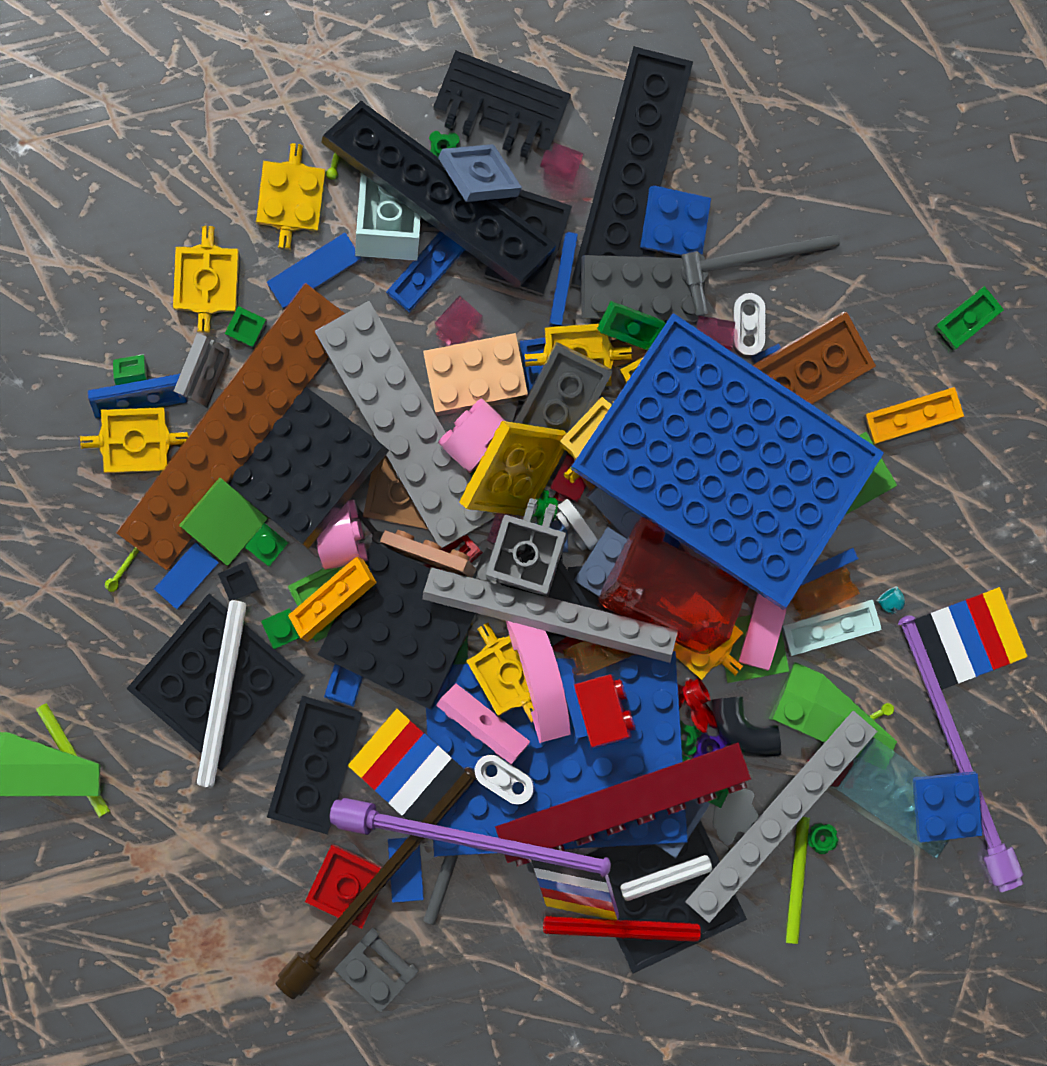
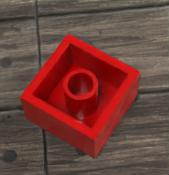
[574,674,636,748]

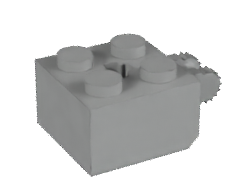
[485,498,567,597]

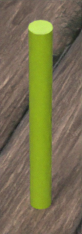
[36,703,110,818]
[786,817,810,944]

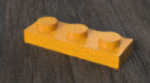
[864,387,964,445]
[288,557,377,642]

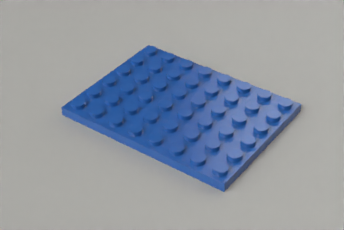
[570,313,884,610]
[426,651,688,857]

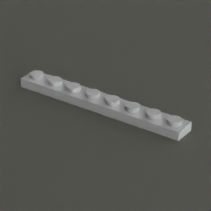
[422,567,678,663]
[685,711,878,923]

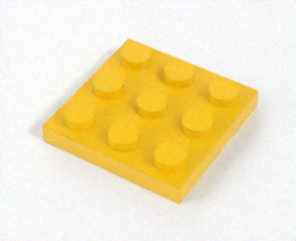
[459,421,567,516]

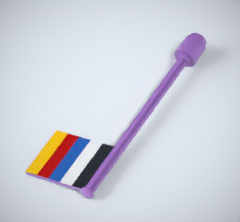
[898,587,1028,892]
[330,798,619,920]

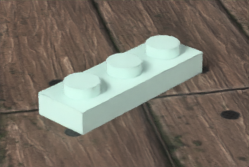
[782,600,882,656]

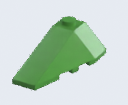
[769,662,897,770]
[0,732,101,796]

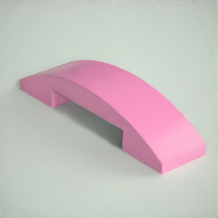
[738,593,787,671]
[506,621,571,743]

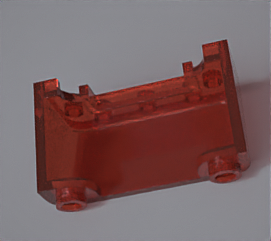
[598,517,748,654]

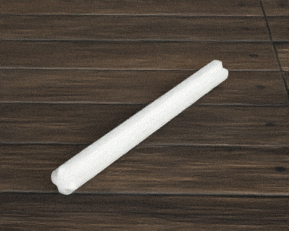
[197,600,247,788]

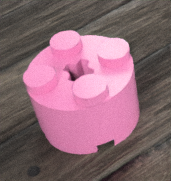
[438,398,505,473]
[317,499,368,570]

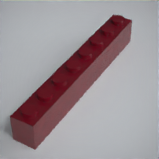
[495,743,752,867]

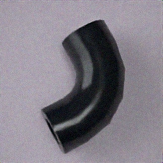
[712,696,781,758]

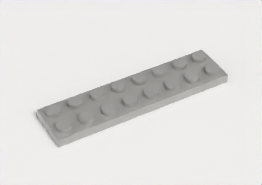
[315,301,495,549]

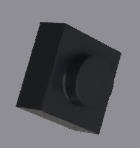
[218,561,260,601]

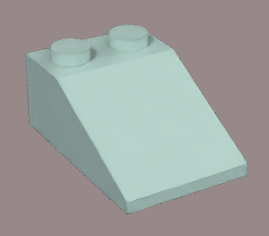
[355,173,420,261]

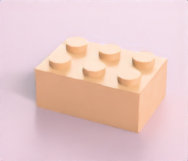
[423,333,528,416]

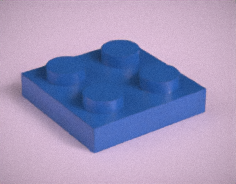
[640,186,711,257]
[913,771,982,843]

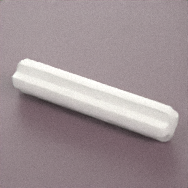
[621,855,712,901]

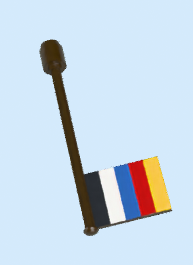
[275,708,478,999]

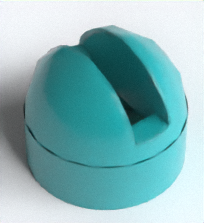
[877,586,905,614]

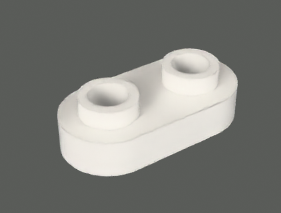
[733,293,765,357]
[556,499,599,552]
[475,755,534,804]

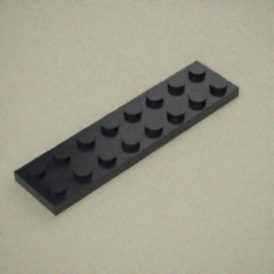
[571,46,693,288]
[321,101,557,288]

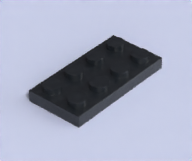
[267,696,363,835]

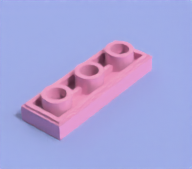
[436,684,530,764]

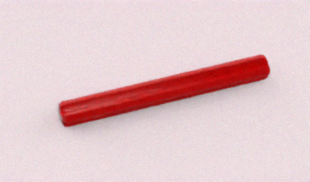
[543,916,701,942]

